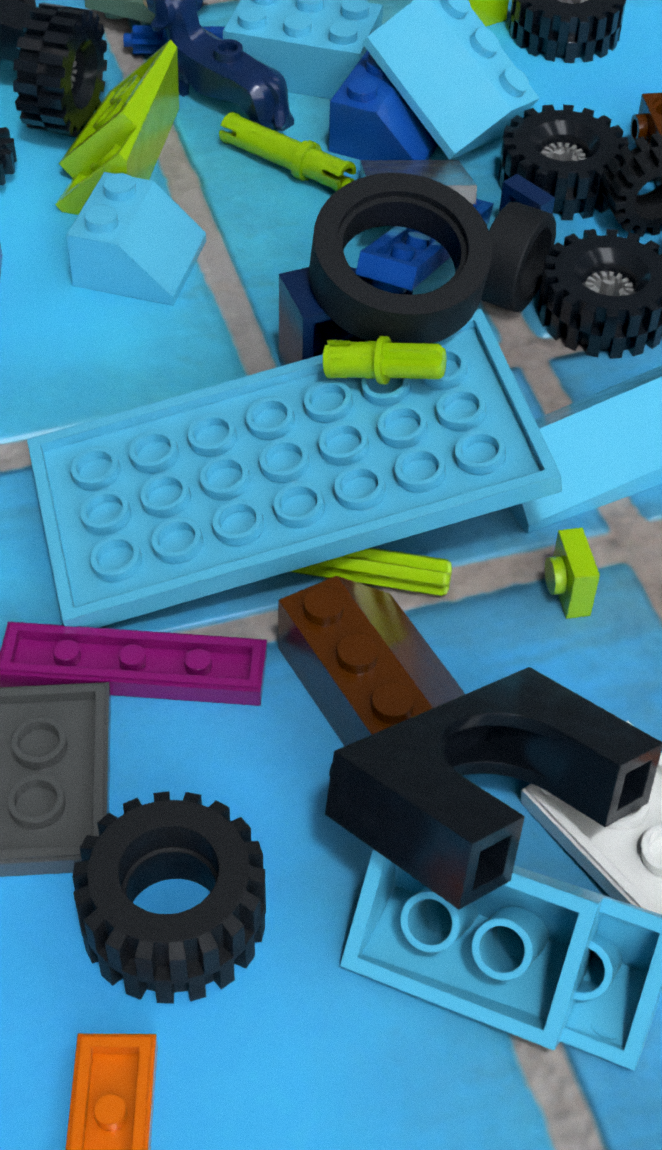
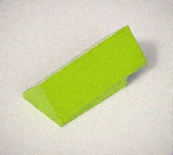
[55,40,179,215]

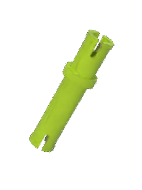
[219,112,356,191]

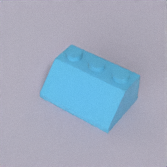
[362,0,540,160]

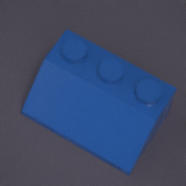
[329,51,438,160]

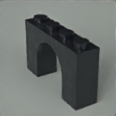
[325,667,662,910]

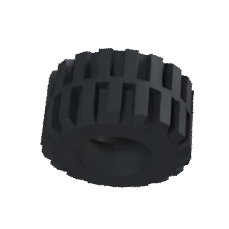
[72,791,266,1003]

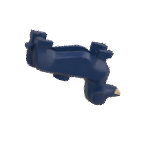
[143,0,294,131]

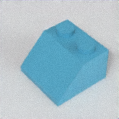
[66,172,206,306]

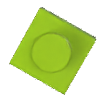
[545,527,600,619]

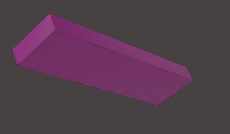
[0,622,267,706]

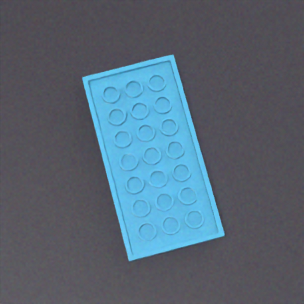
[27,309,562,628]

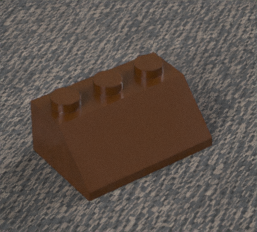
[278,576,465,746]

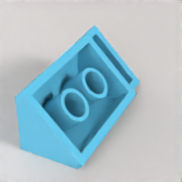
[508,365,662,534]
[340,849,662,1071]

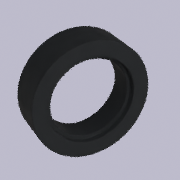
[309,173,492,343]

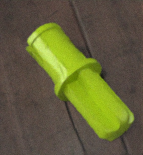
[323,336,447,385]

